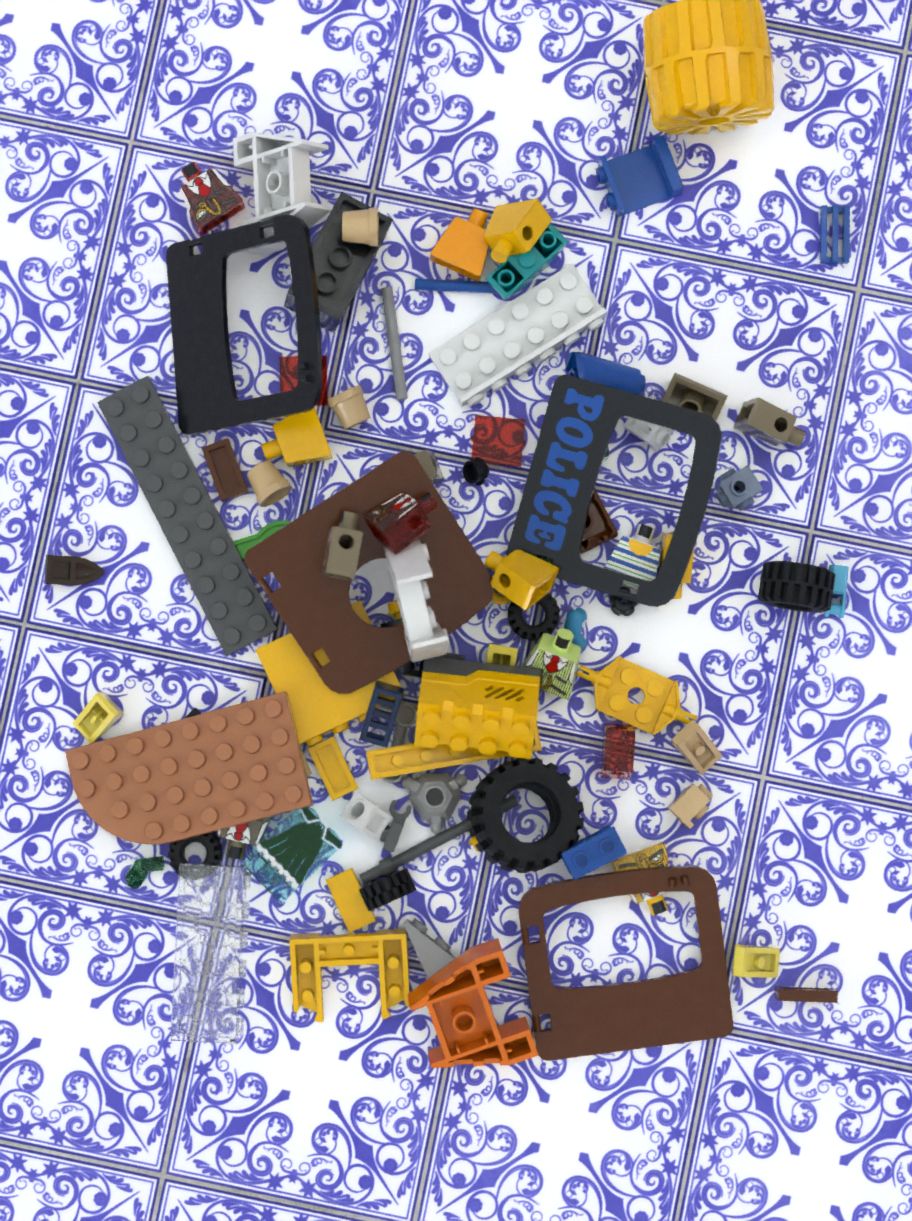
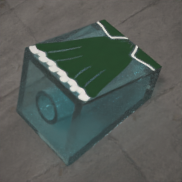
[242,807,343,905]

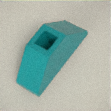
[485,223,568,300]

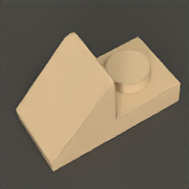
[672,720,722,775]

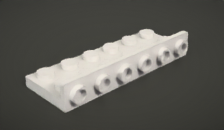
[428,263,607,407]

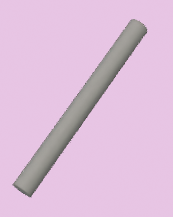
[381,287,408,401]

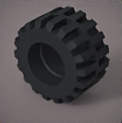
[758,561,836,613]

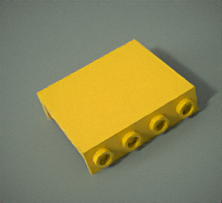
[255,600,405,747]

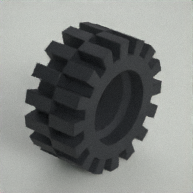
[508,593,560,641]
[168,833,223,880]
[359,868,416,911]

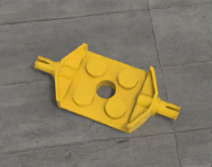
[576,656,698,735]

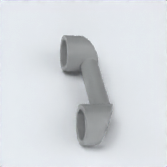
[382,703,417,783]

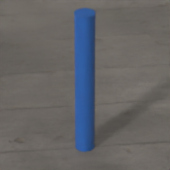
[415,279,498,294]

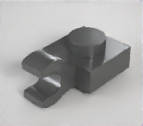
[379,800,412,853]

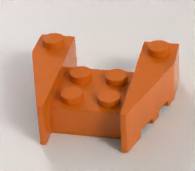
[407,938,539,1068]

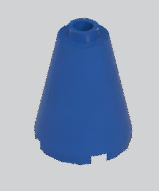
[565,351,646,395]

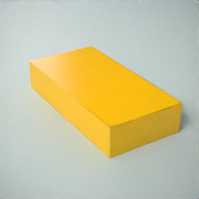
[307,736,359,801]
[326,868,376,933]

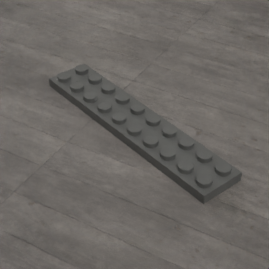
[97,376,279,656]

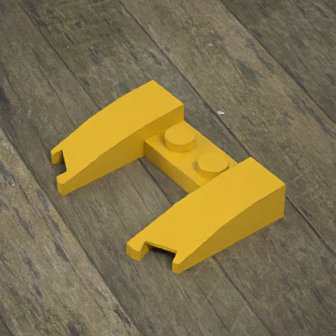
[289,929,410,1022]

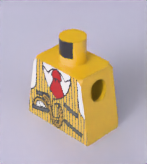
[611,842,669,916]

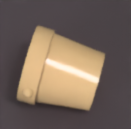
[342,207,379,246]
[327,385,371,430]
[247,460,292,507]

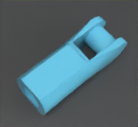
[824,565,849,618]

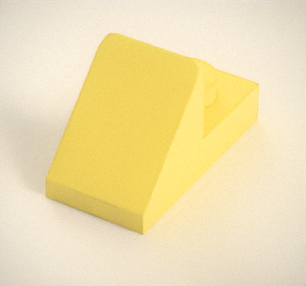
[732,944,780,978]

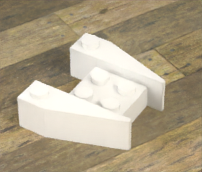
[233,132,331,255]
[383,538,450,663]

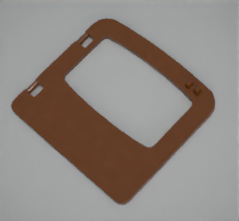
[518,866,733,1061]

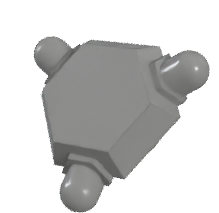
[402,773,467,834]

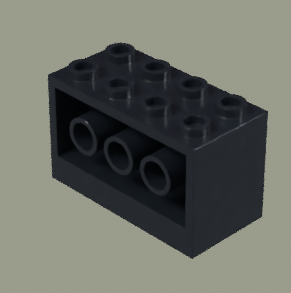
[284,192,393,333]

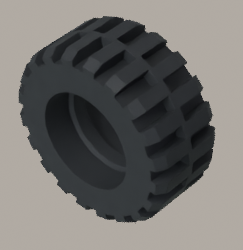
[467,758,584,873]

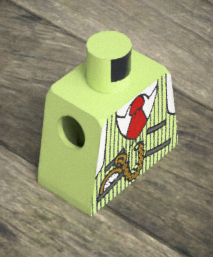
[522,628,581,700]

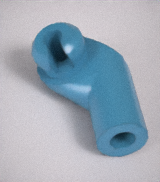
[564,608,589,650]

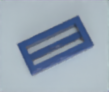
[820,205,850,264]

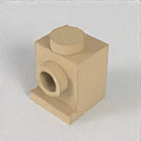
[667,783,713,829]

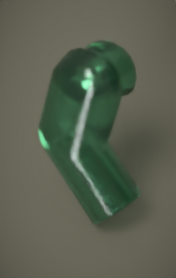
[126,856,165,889]

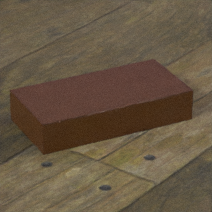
[201,438,249,502]
[774,986,838,1003]

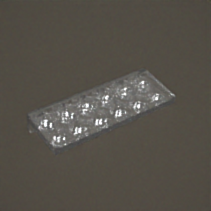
[171,863,251,1044]

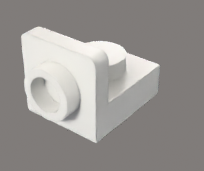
[623,417,673,452]

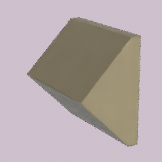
[662,373,728,436]

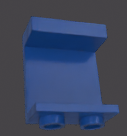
[596,135,684,217]
[561,825,627,880]

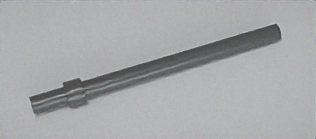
[359,795,519,885]

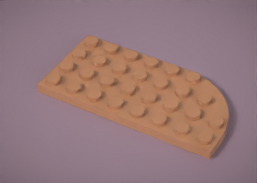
[65,691,314,845]

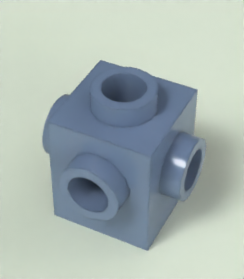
[715,465,763,511]

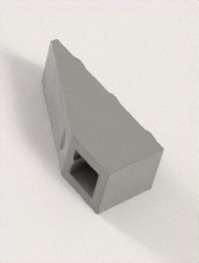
[403,918,456,979]

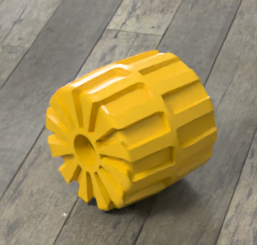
[643,0,775,135]

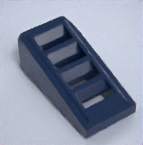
[359,681,404,748]

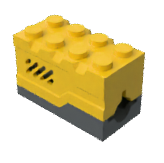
[414,657,541,759]

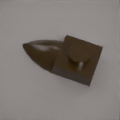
[44,555,105,585]

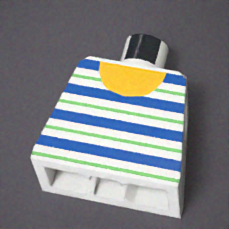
[604,524,661,592]

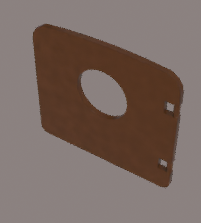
[245,451,494,694]

